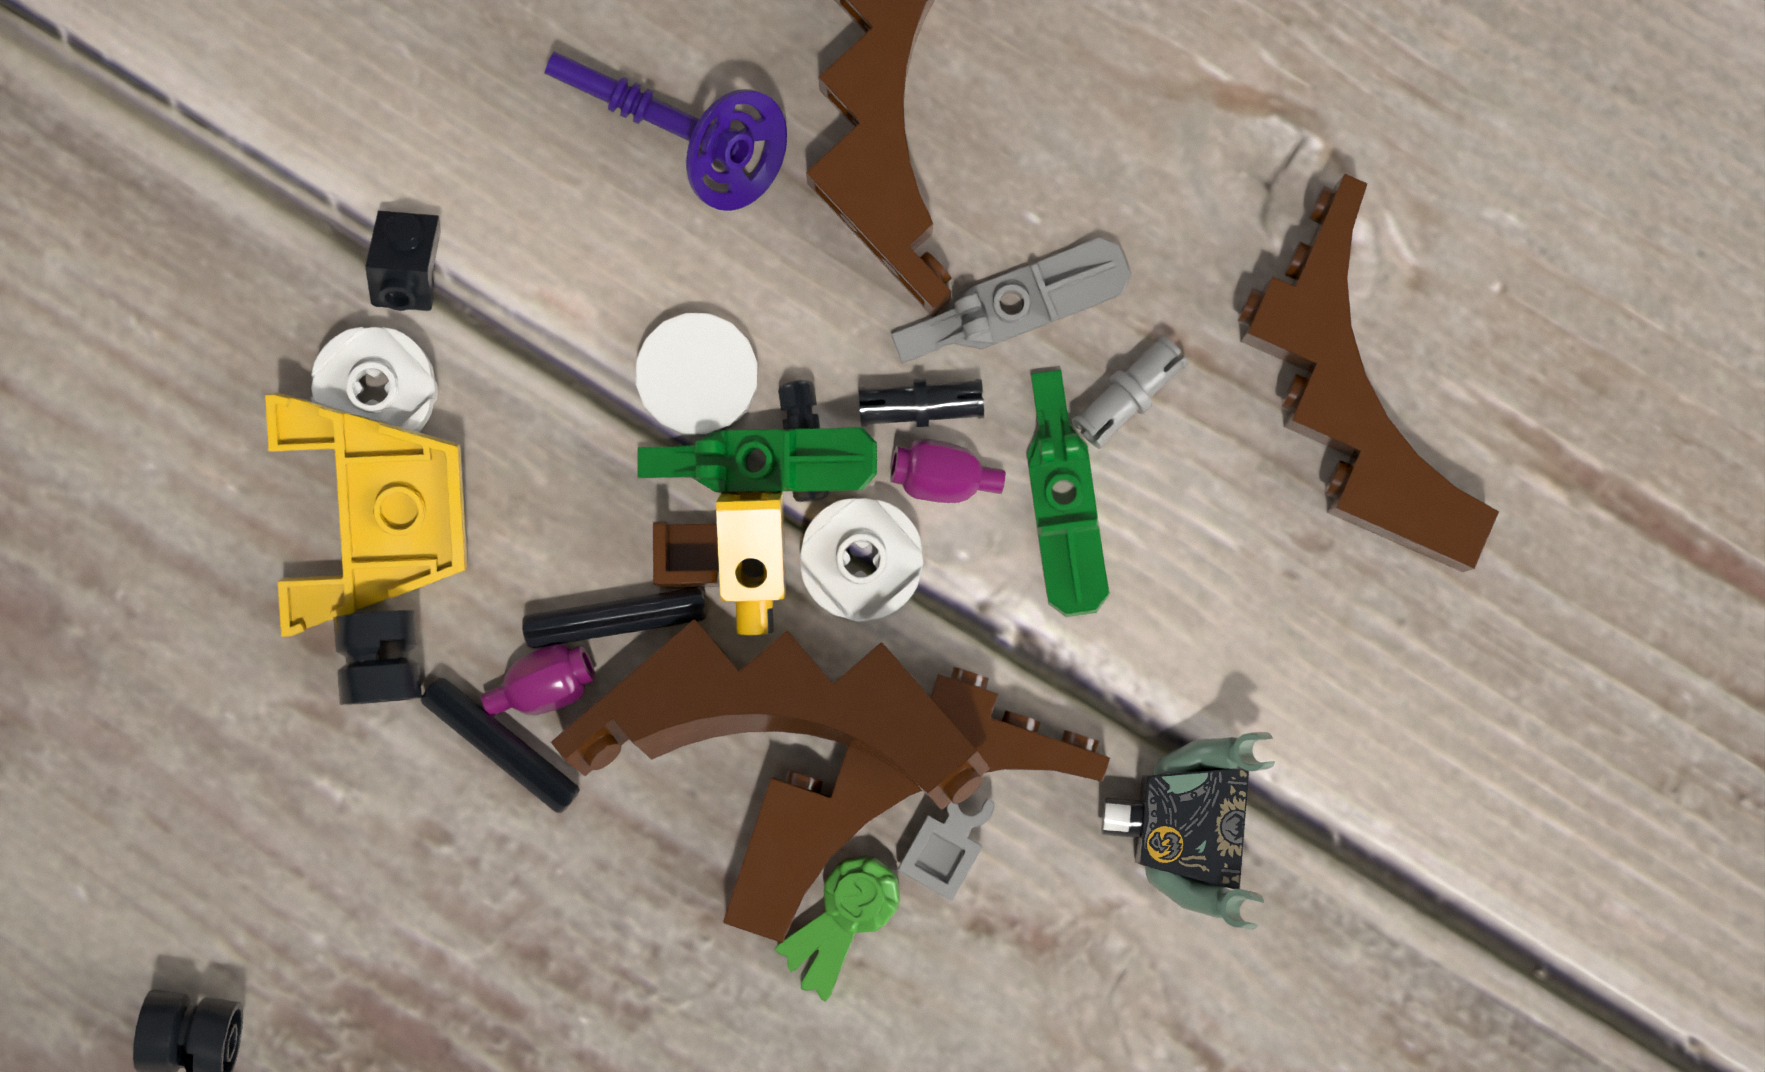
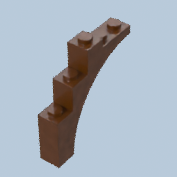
[1237,174,1499,572]
[723,667,1110,943]

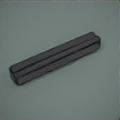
[522,587,707,648]
[420,677,580,813]

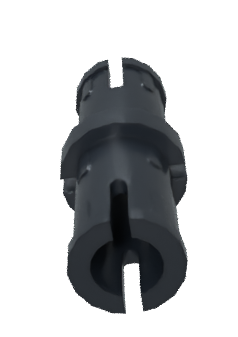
[858,378,984,427]

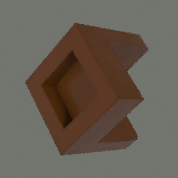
[653,521,720,588]

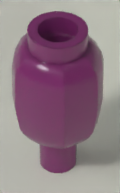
[890,439,1006,503]
[481,644,596,717]

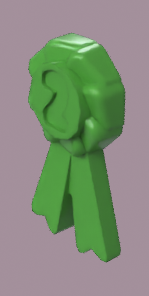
[775,856,900,1002]

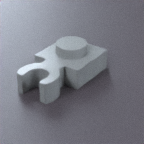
[897,798,994,901]

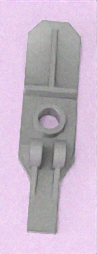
[891,237,1132,364]

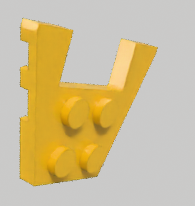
[265,392,468,637]

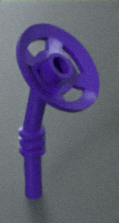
[544,51,787,211]

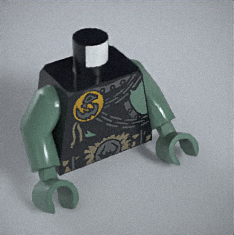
[1101,732,1275,930]

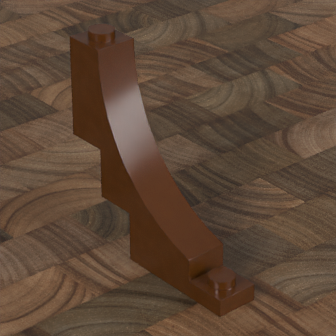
[806,0,952,317]
[551,619,990,810]

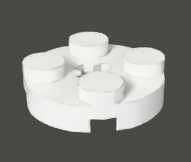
[311,327,439,432]
[800,498,923,622]

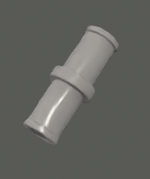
[1073,336,1188,449]

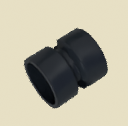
[333,610,422,705]
[133,989,243,1072]

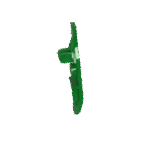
[1026,370,1110,617]
[637,427,877,493]

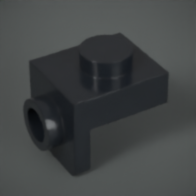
[365,210,441,311]

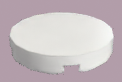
[636,313,758,436]

